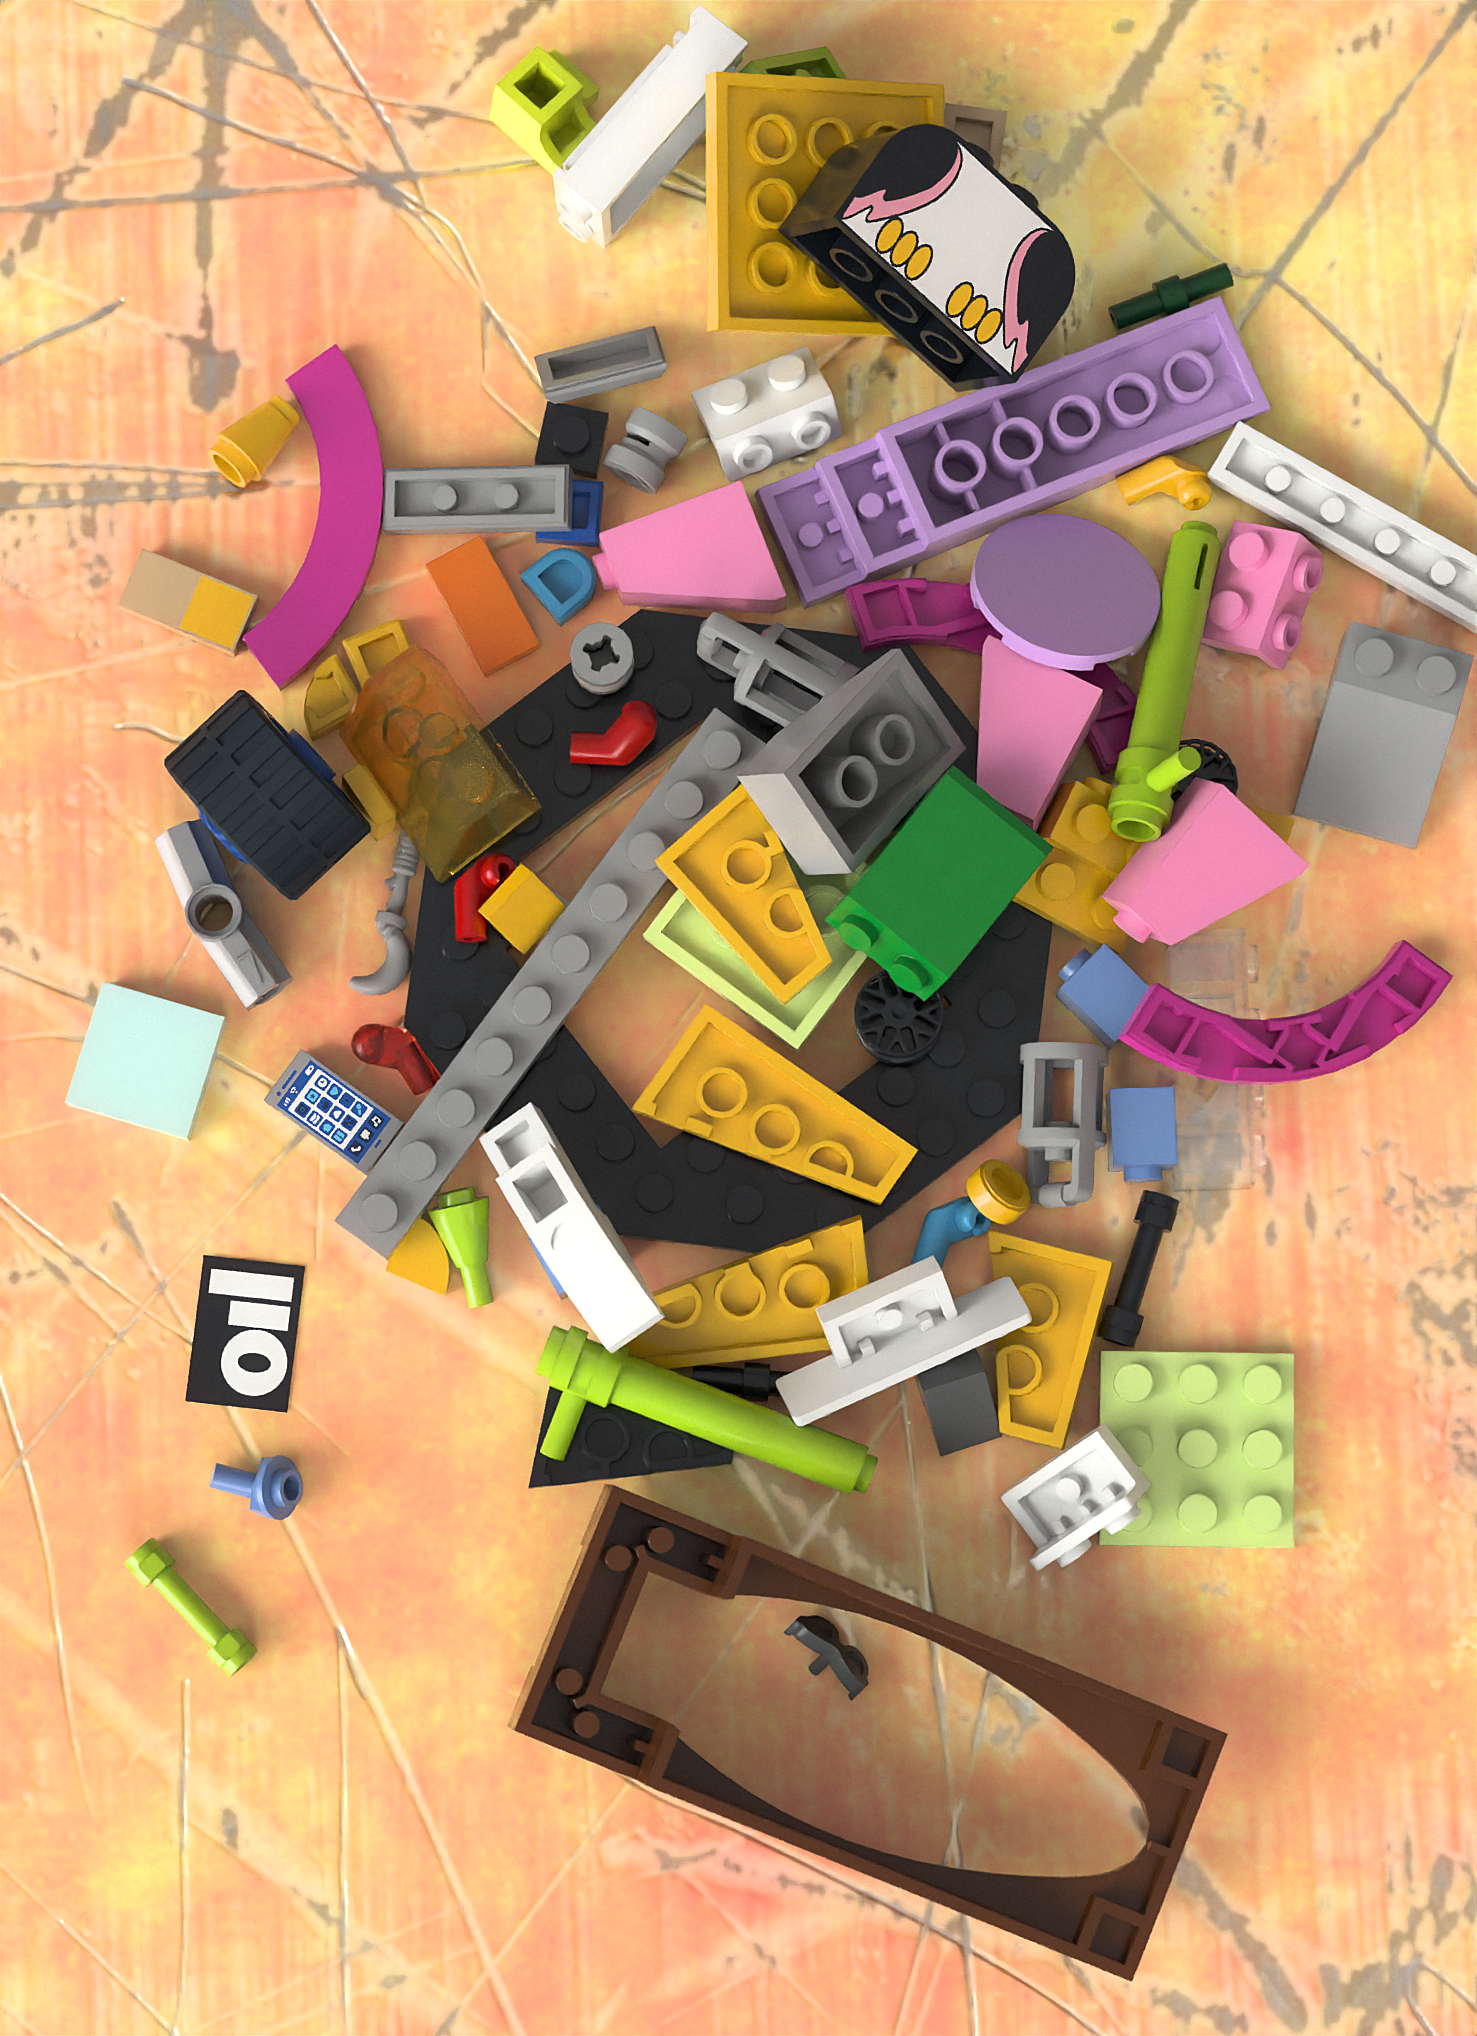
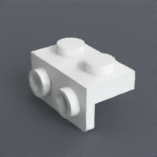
[691,346,843,482]
[1000,1423,1151,1571]

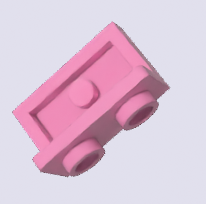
[1201,520,1323,670]

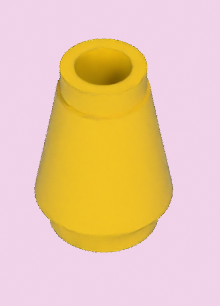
[208,395,300,487]

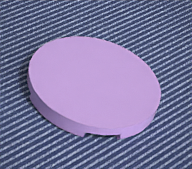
[970,514,1161,671]

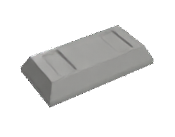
[534,326,668,404]

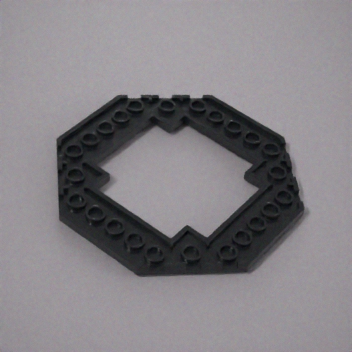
[404,609,1053,1254]

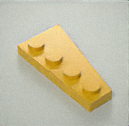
[632,1004,918,1205]
[625,1214,869,1369]

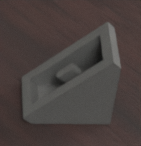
[914,1348,1002,1457]

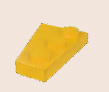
[655,784,832,1006]

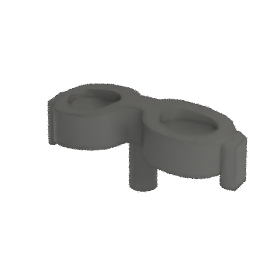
[783,1615,869,1701]

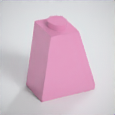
[592,480,786,614]
[976,635,1103,832]
[1101,777,1309,945]

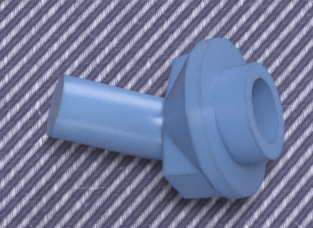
[208,1455,303,1520]

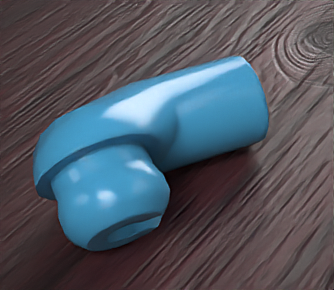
[910,1196,992,1270]

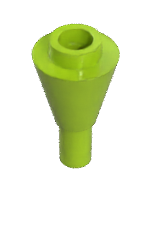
[427,1186,494,1308]

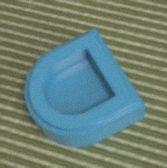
[520,548,596,626]

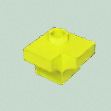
[489,45,600,175]

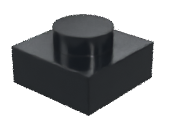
[535,401,609,479]

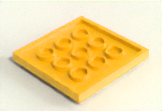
[705,72,944,338]

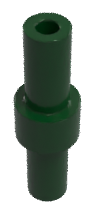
[1108,262,1234,330]

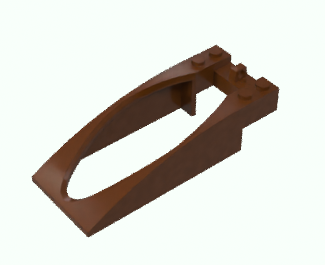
[507,1484,1228,1982]

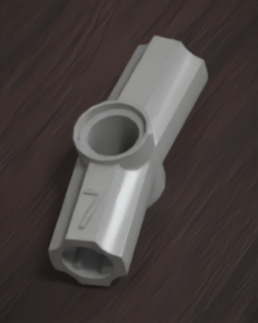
[154,819,293,1011]

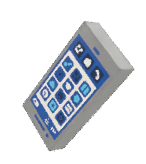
[263,1049,405,1176]

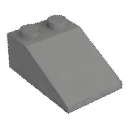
[1292,621,1474,850]
[737,648,966,875]

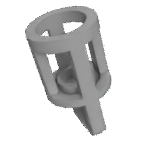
[697,612,861,727]
[1017,1042,1109,1208]

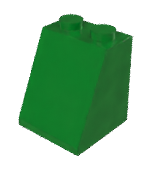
[825,765,1054,1002]

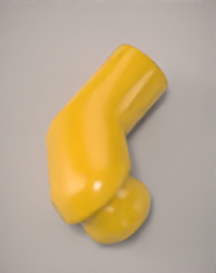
[1115,455,1212,511]

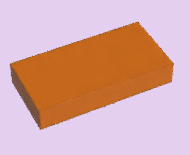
[425,535,541,677]

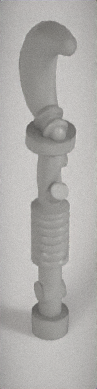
[349,773,437,996]

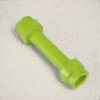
[124,1537,258,1677]

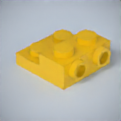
[1012,777,1144,955]

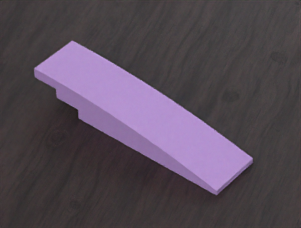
[755,296,1271,609]

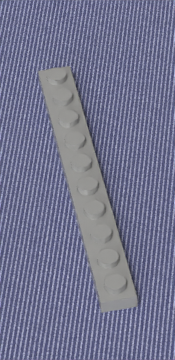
[334,708,766,1261]

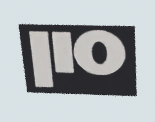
[185,1255,305,1413]

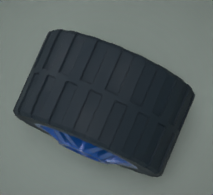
[164,690,371,900]

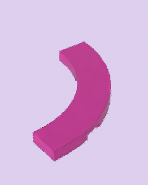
[241,344,384,692]
[843,577,1138,775]
[1118,940,1453,1085]

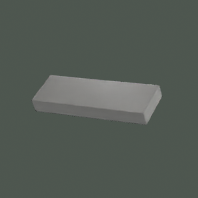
[382,464,573,535]

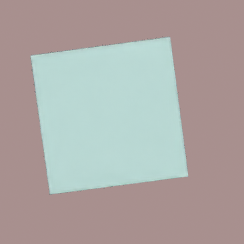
[65,981,227,1141]

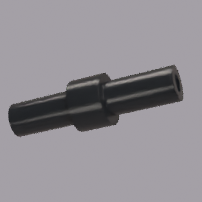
[692,1362,792,1402]

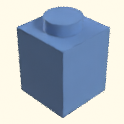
[1056,943,1149,1050]
[1105,1087,1178,1183]

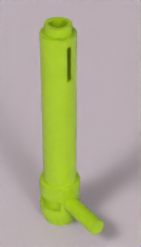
[1107,521,1221,842]
[535,1325,878,1495]

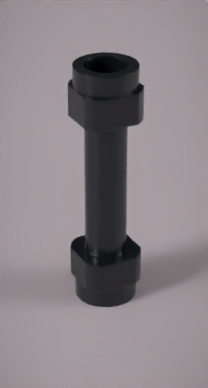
[1097,1190,1180,1348]

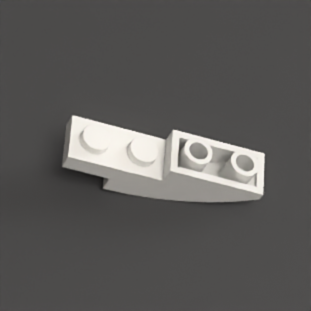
[479,1102,665,1353]

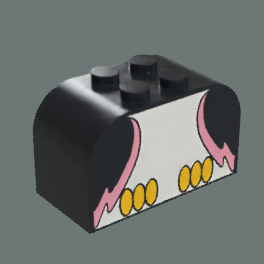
[778,124,1076,392]

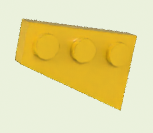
[988,1230,1114,1451]

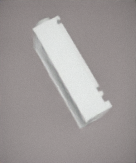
[553,4,748,249]

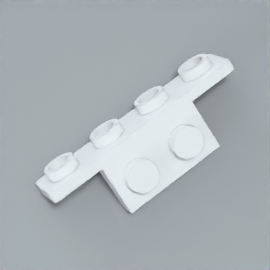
[776,1256,1032,1426]

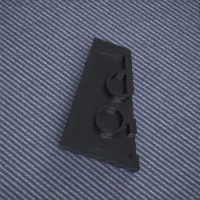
[528,1386,734,1489]

